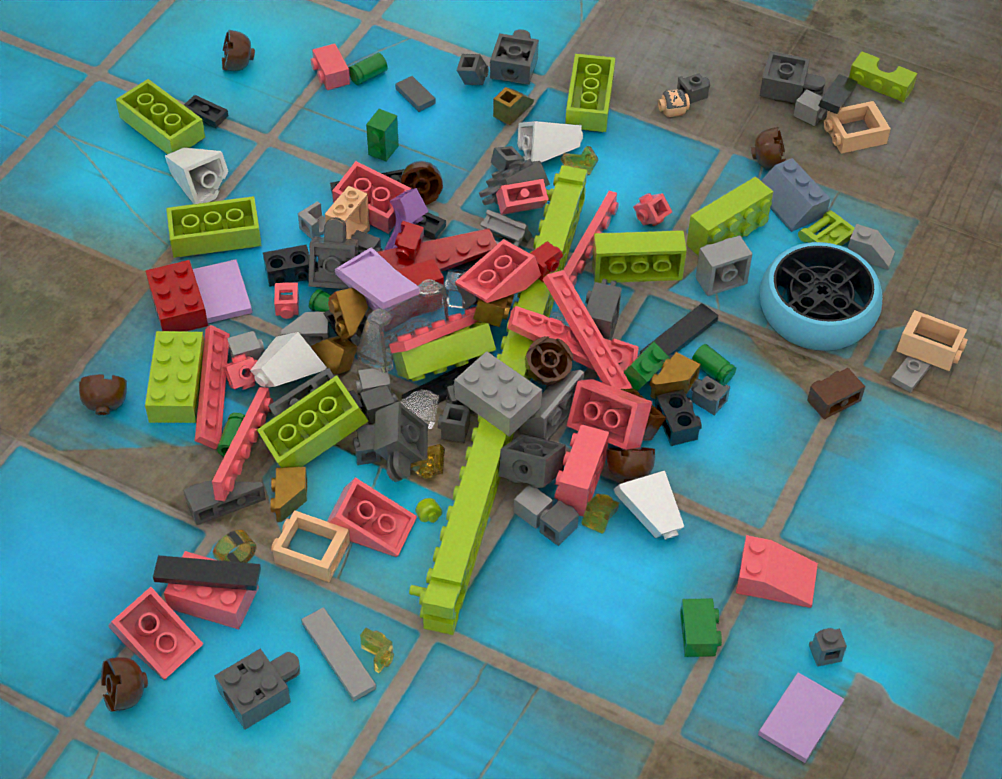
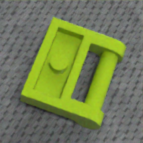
[798,210,854,246]

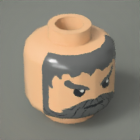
[658,89,690,117]

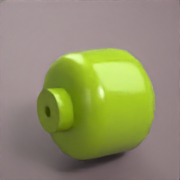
[415,498,442,523]

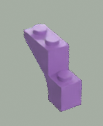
[384,188,429,250]

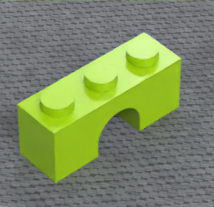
[849,51,917,103]

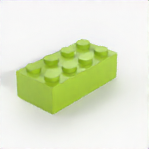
[565,54,616,132]
[116,79,205,154]
[686,176,773,256]
[166,196,262,258]
[592,231,687,283]
[390,322,496,381]
[145,331,204,423]
[257,375,368,468]

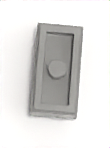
[890,356,932,393]

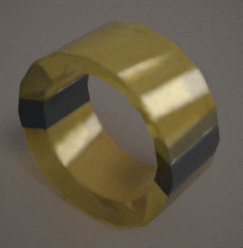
[213,530,257,563]

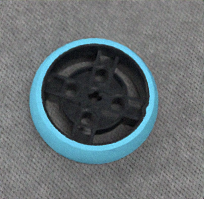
[760,242,883,351]

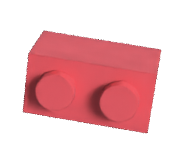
[310,44,350,90]
[496,179,549,215]

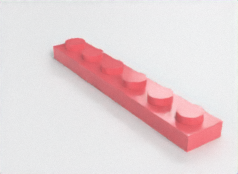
[564,190,619,287]
[542,270,632,390]
[389,306,479,353]
[195,325,230,450]
[212,387,273,501]

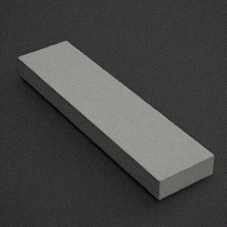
[301,607,376,702]

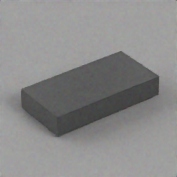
[395,76,436,112]

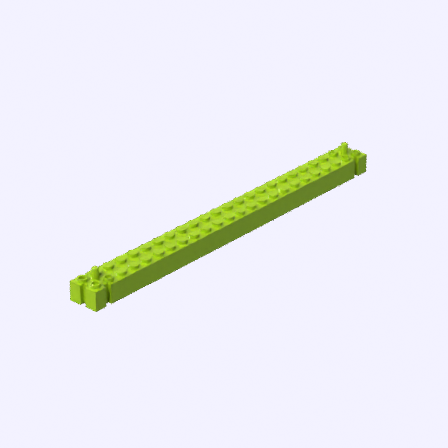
[409,165,587,635]

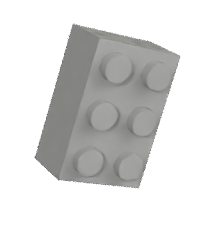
[454,352,542,436]

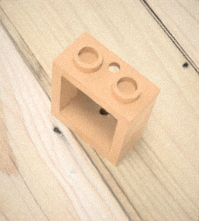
[824,101,891,154]
[325,186,370,239]
[897,310,968,371]
[271,510,350,582]

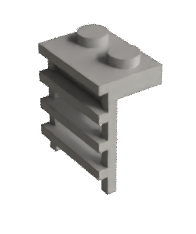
[479,210,532,247]

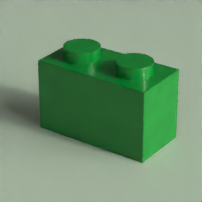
[366,109,399,162]
[623,342,670,391]
[680,598,722,657]

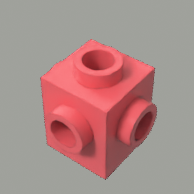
[633,193,672,226]
[222,354,257,389]

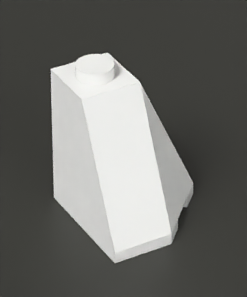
[517,121,583,162]
[165,148,228,204]
[250,332,327,388]
[614,471,684,540]

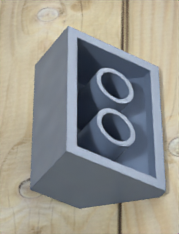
[761,158,830,232]

